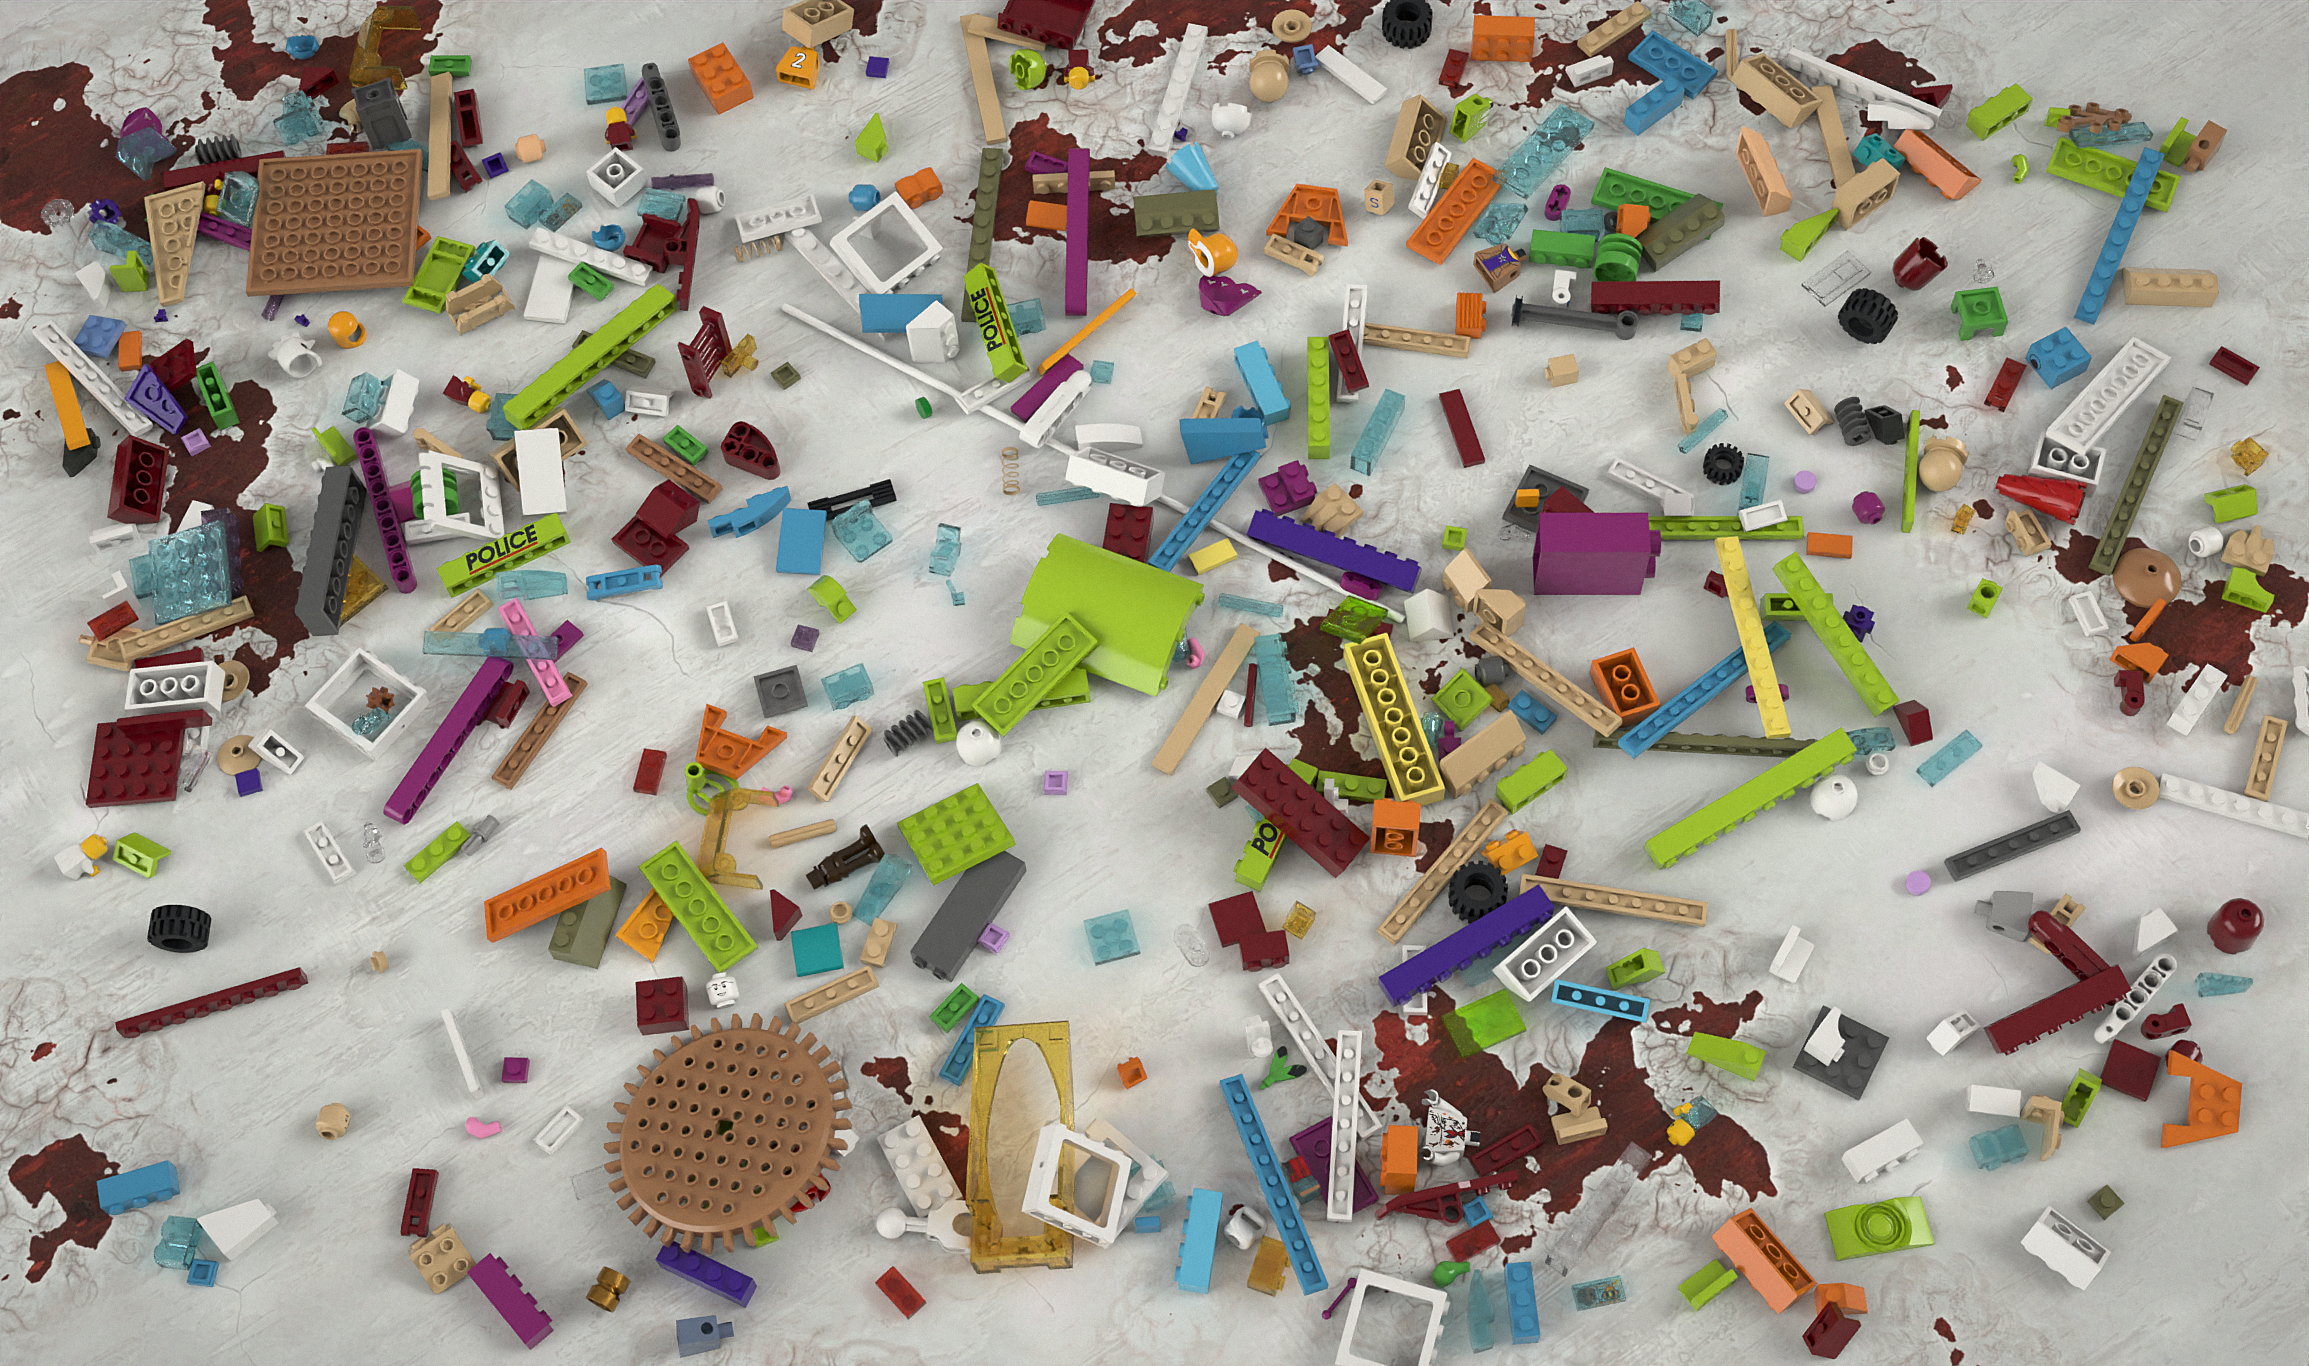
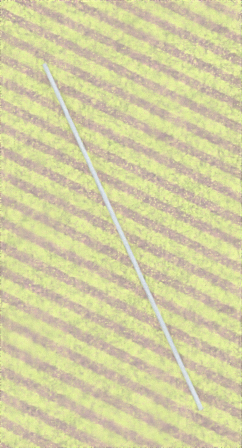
[782,303,1406,624]

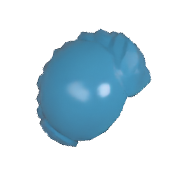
[286,35,319,60]

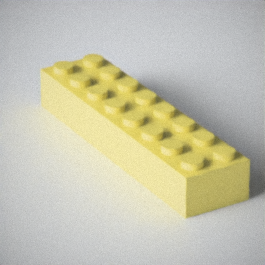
[1344,633,1445,806]

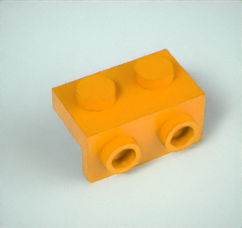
[1481,829,1538,876]

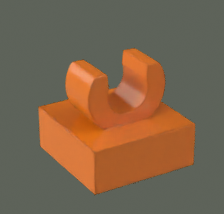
[1117,1057,1148,1089]

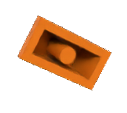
[1616,204,1651,238]
[2109,643,2169,684]
[1813,1283,1868,1316]

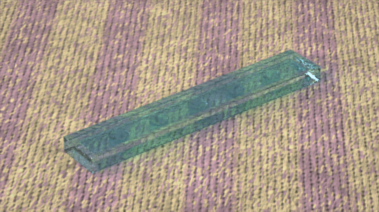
[422,631,559,660]

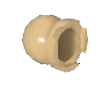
[1249,50,1289,103]
[1918,436,1969,492]

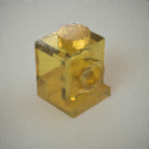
[2230,436,2269,477]
[1282,900,1316,940]

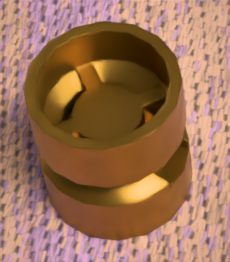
[585,1266,631,1313]

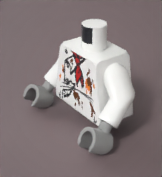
[1417,1089,1480,1167]

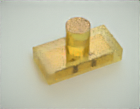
[721,333,759,378]

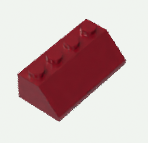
[107,434,169,524]

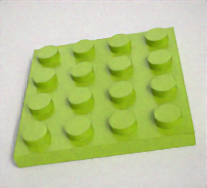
[897,783,1016,886]

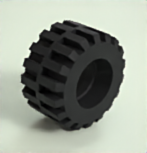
[1382,0,1433,49]
[1838,288,1898,344]
[1448,861,1508,924]
[147,905,212,953]

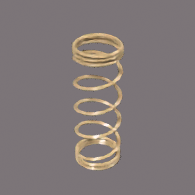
[734,235,782,262]
[1001,447,1020,495]

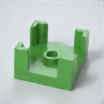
[1951,286,2008,341]

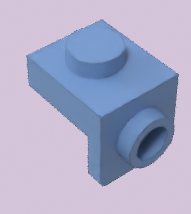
[1292,44,1318,75]

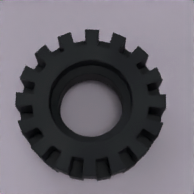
[1703,443,1744,485]

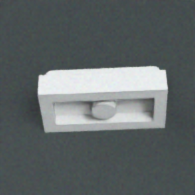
[1565,55,1614,87]
[625,385,674,416]
[89,523,140,554]
[102,570,143,619]
[1769,925,1814,984]

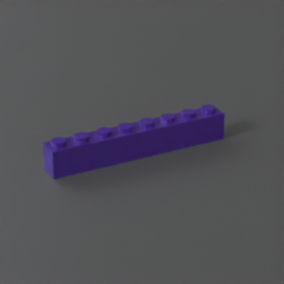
[1247,509,1422,594]
[1378,884,1554,1007]

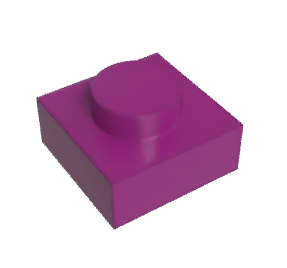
[501,1057,530,1083]

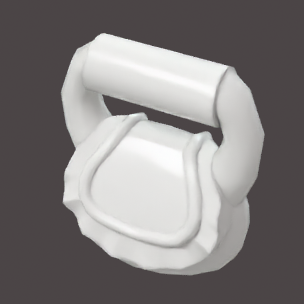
[1223,1206,1268,1250]

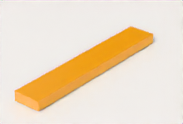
[1037,288,1137,375]
[44,361,91,450]

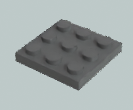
[1502,464,1589,533]
[1792,1005,1889,1101]

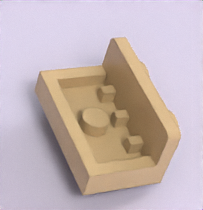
[2005,509,2052,557]

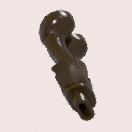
[806,824,888,890]

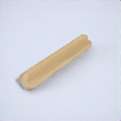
[1725,29,1738,81]
[2223,675,2258,735]
[769,819,836,848]

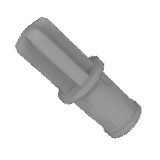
[461,815,500,856]

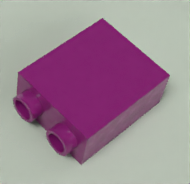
[1532,513,1661,595]

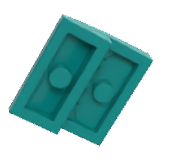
[791,923,844,977]

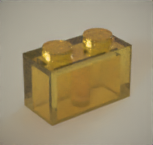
[1247,1235,1291,1297]

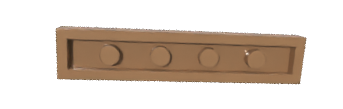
[625,434,723,504]

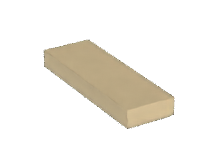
[428,588,494,647]

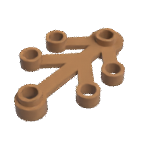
[2057,102,2132,133]

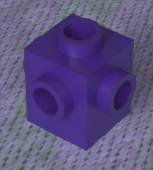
[87,198,122,228]
[1843,604,1875,643]

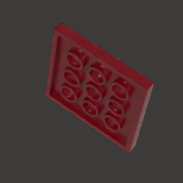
[86,722,185,808]

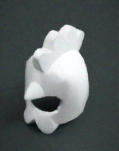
[268,332,322,378]

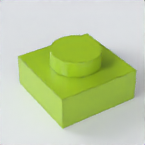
[2044,107,2070,128]
[1442,525,1467,551]

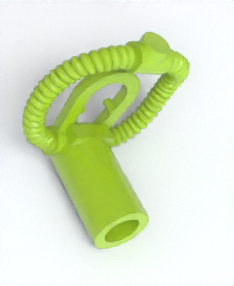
[685,762,739,817]

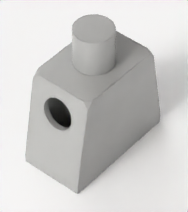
[1974,891,2033,942]

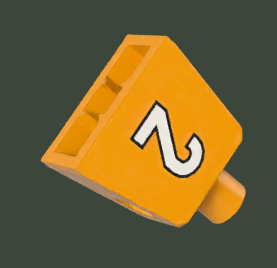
[776,45,820,90]

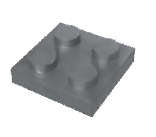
[753,665,808,718]

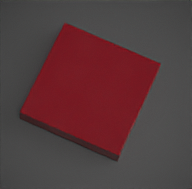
[1208,891,1267,948]
[2100,1039,2162,1102]

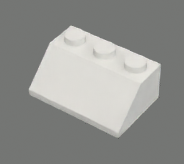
[906,300,960,364]
[364,369,419,440]
[2021,1205,2111,1290]

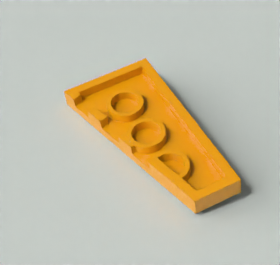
[616,888,674,963]

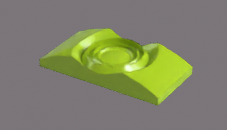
[402,236,476,314]
[1824,1196,1934,1261]

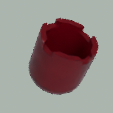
[1892,237,1948,291]
[2207,898,2264,955]

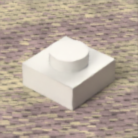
[1217,690,1246,719]

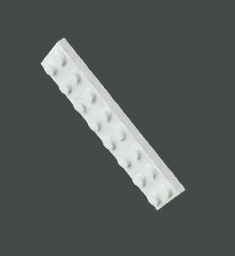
[2045,337,2171,457]

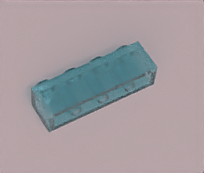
[1350,389,1405,476]
[1254,633,1299,726]

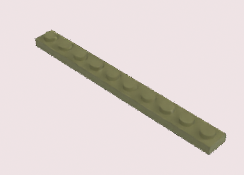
[961,148,1003,323]
[2088,395,2184,576]
[1593,729,1818,758]

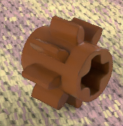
[366,686,395,715]

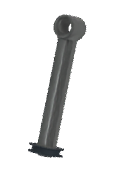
[1511,295,1639,340]

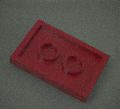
[149,338,197,393]
[611,515,690,578]

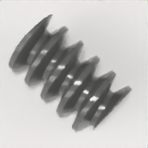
[195,134,242,165]
[1834,397,1871,446]
[883,710,933,757]

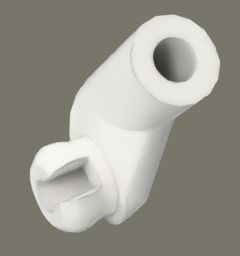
[311,457,334,472]

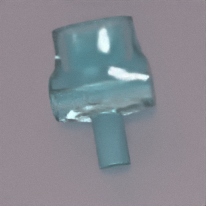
[352,707,391,735]

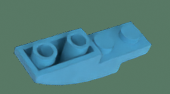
[708,486,791,538]

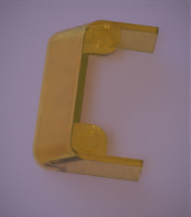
[348,5,422,90]
[696,788,779,890]

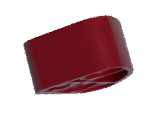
[721,421,781,480]

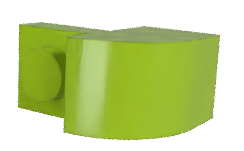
[807,575,857,624]

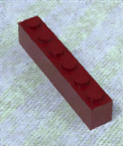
[1591,280,1720,315]
[1983,964,2132,1056]

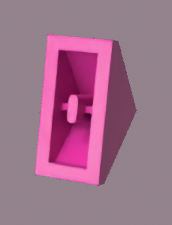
[389,480,417,523]

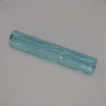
[1677,408,1728,454]
[1036,486,1100,506]
[1218,593,1283,618]

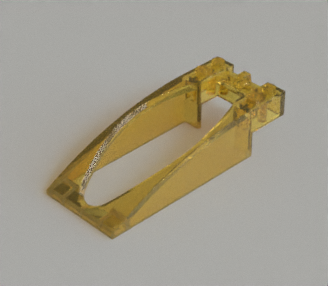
[965,1020,1075,1274]

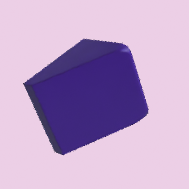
[482,152,509,179]

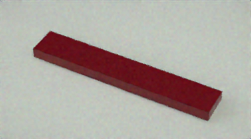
[163,150,286,191]

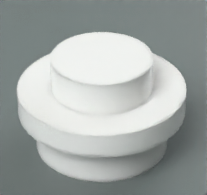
[1866,753,1889,776]

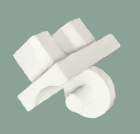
[1245,1015,1273,1058]

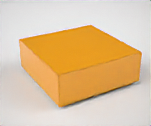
[1515,489,1539,507]

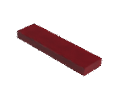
[1439,389,1485,468]
[116,709,213,735]

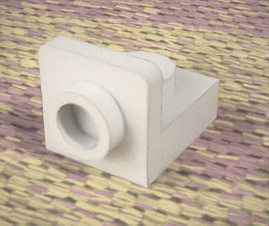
[1324,779,1348,814]

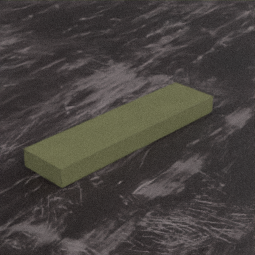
[572,330,656,379]

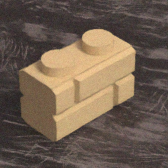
[1667,338,1718,380]

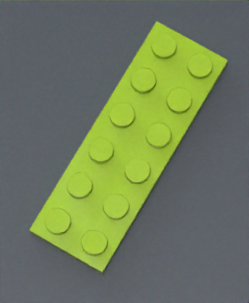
[2046,137,2181,213]
[971,612,1098,738]
[638,840,758,973]

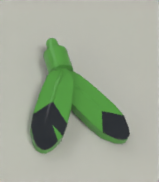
[1259,1046,1307,1090]

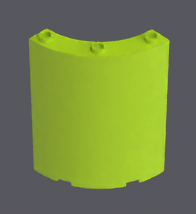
[1010,533,1205,697]

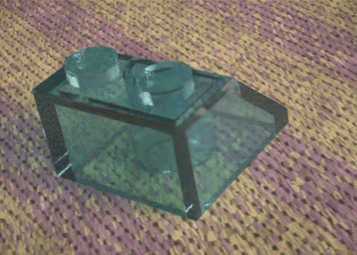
[216,171,260,227]

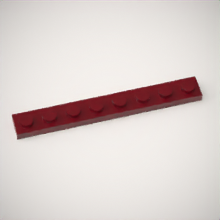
[115,967,308,1038]

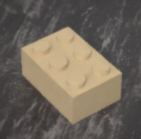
[782,0,854,48]
[1831,158,1900,230]

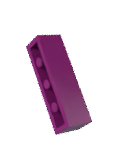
[467,1253,554,1350]

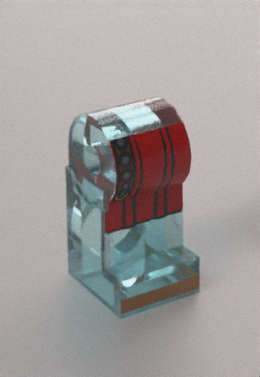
[1281,1155,1321,1205]

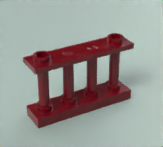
[677,306,735,399]

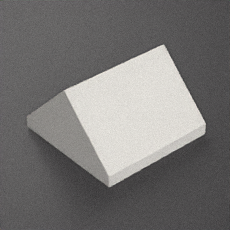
[1404,589,1454,642]

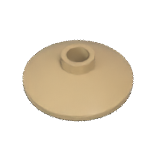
[1272,10,1312,43]
[218,660,250,702]
[217,735,262,776]
[2112,767,2160,810]

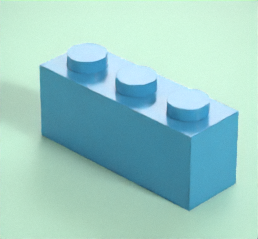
[1624,76,1685,136]
[97,1160,180,1215]
[1504,1262,1540,1345]

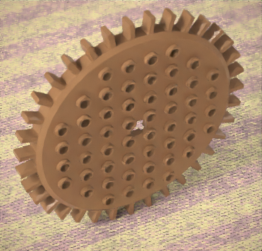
[604,1013,852,1254]

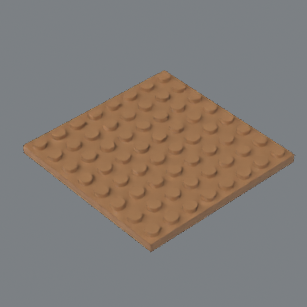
[246,149,423,297]

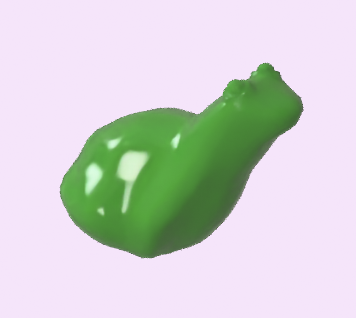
[1432,1261,1470,1288]

